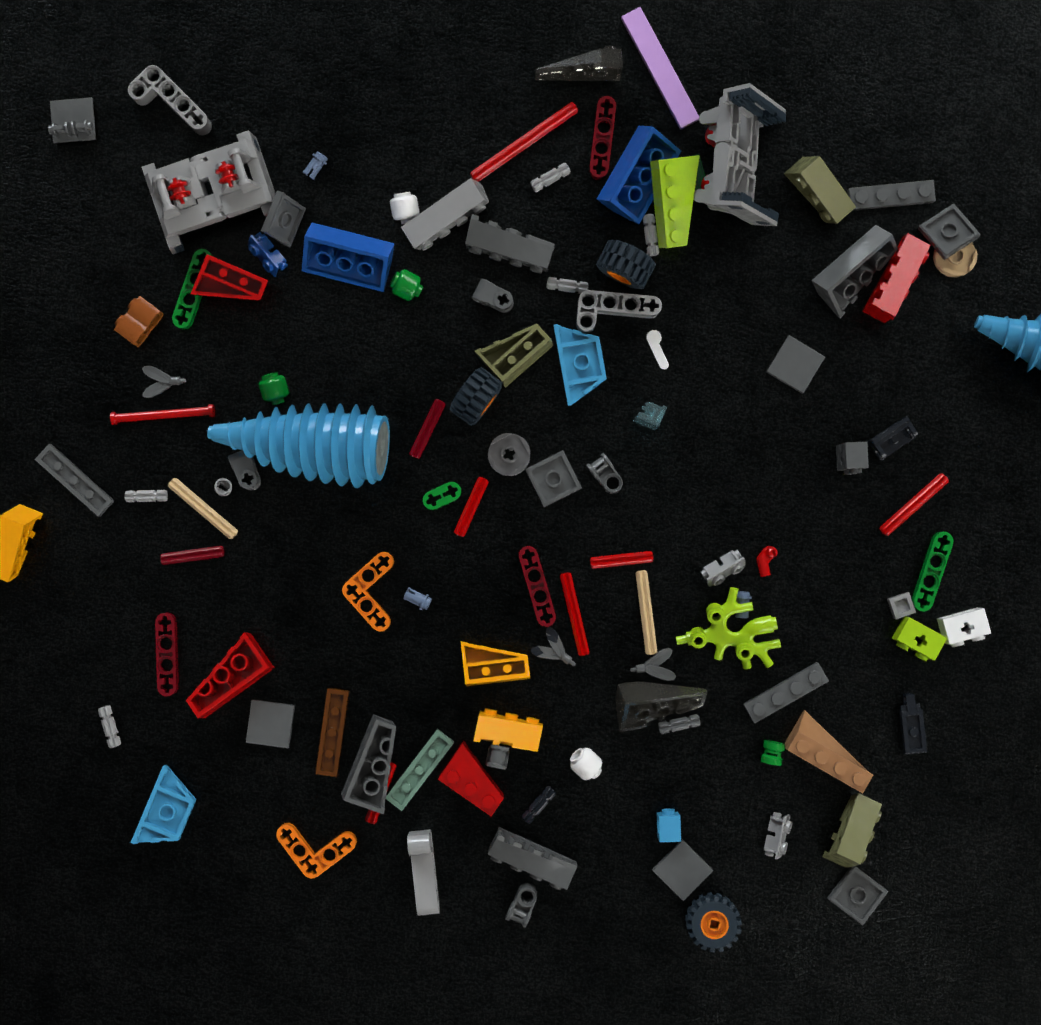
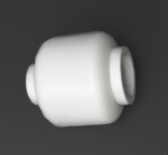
[390,192,420,224]
[570,748,602,780]

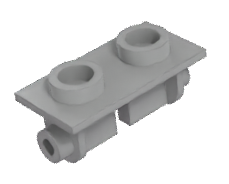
[701,550,746,587]
[764,812,792,859]

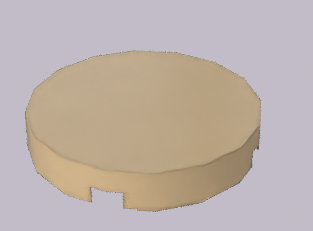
[933,242,978,278]

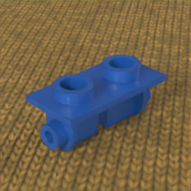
[248,232,287,277]

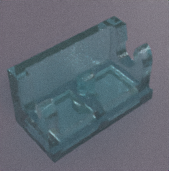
[634,402,667,430]

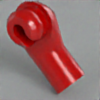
[757,546,777,577]

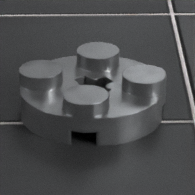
[488,433,530,476]

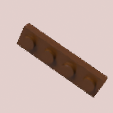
[316,688,349,777]

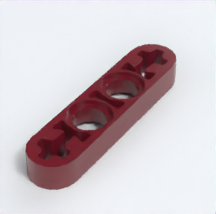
[589,96,616,180]
[519,546,556,627]
[155,612,179,696]

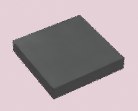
[261,191,306,247]
[918,204,980,260]
[766,335,825,394]
[525,450,582,507]
[246,699,295,748]
[652,839,713,901]
[827,866,889,926]

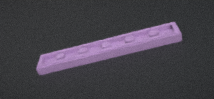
[621,7,699,130]

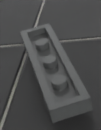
[847,180,936,211]
[35,444,114,517]
[743,662,829,723]

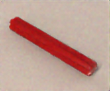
[879,473,949,536]
[560,572,589,656]

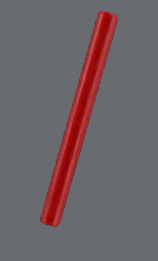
[470,102,578,182]

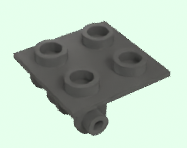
[48,97,96,143]

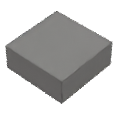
[887,592,916,619]

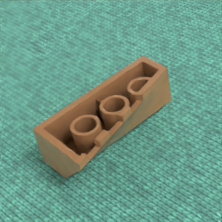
[785,710,873,794]

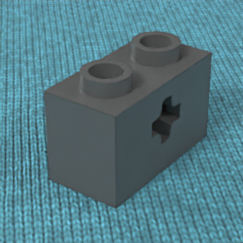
[836,442,869,475]

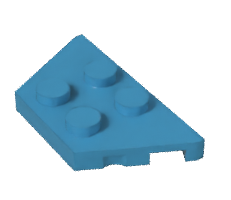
[553,324,607,406]
[131,765,197,844]

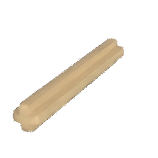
[168,478,238,539]
[636,570,657,655]

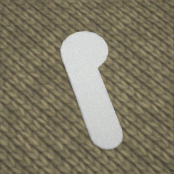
[647,330,669,369]

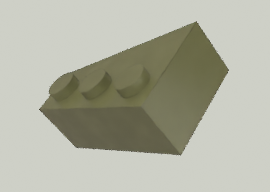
[784,156,856,224]
[475,324,553,388]
[822,793,882,868]

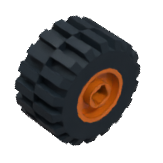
[596,240,656,289]
[450,367,503,426]
[685,892,742,952]

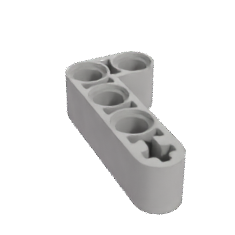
[128,65,212,135]
[576,290,662,334]
[407,829,440,916]

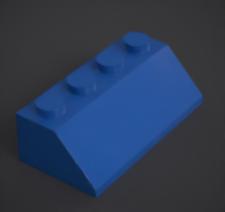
[597,126,681,224]
[302,223,394,292]

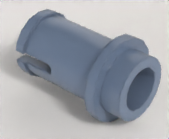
[303,151,328,180]
[403,587,432,610]
[735,591,752,618]

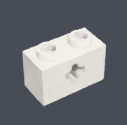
[937,607,991,647]

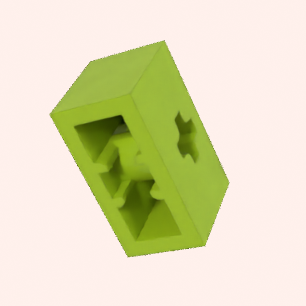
[892,616,947,661]

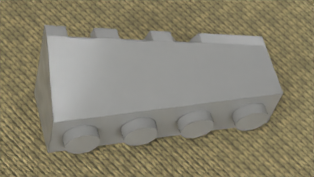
[401,178,489,251]

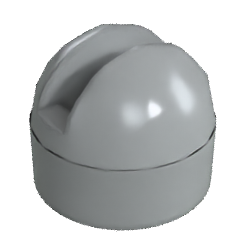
[214,478,232,496]

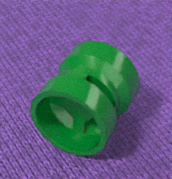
[761,740,785,766]

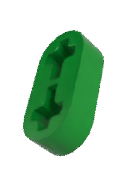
[423,482,462,510]

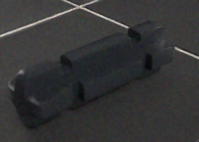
[522,786,556,824]

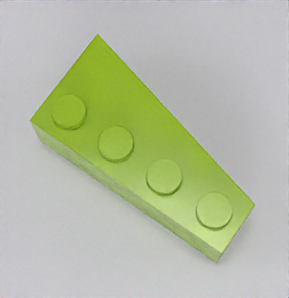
[650,155,700,248]

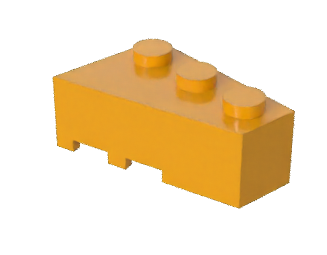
[0,504,43,582]
[461,641,530,686]
[474,708,543,752]

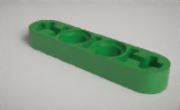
[172,249,213,330]
[912,532,954,612]

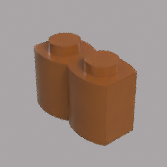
[114,296,164,347]

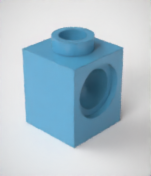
[657,809,681,842]

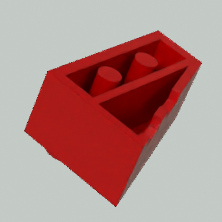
[191,254,269,301]
[438,740,504,816]

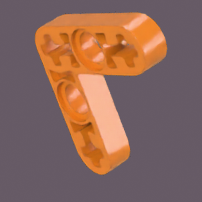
[342,552,394,632]
[276,823,357,879]

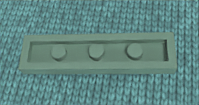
[385,729,454,811]

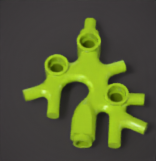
[676,587,781,669]

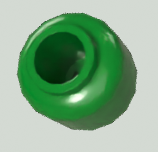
[390,269,423,301]
[258,372,289,405]

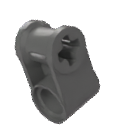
[472,279,514,313]
[228,450,261,491]
[586,453,623,494]
[485,744,510,770]
[505,882,537,928]

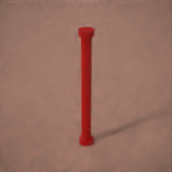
[110,404,215,425]

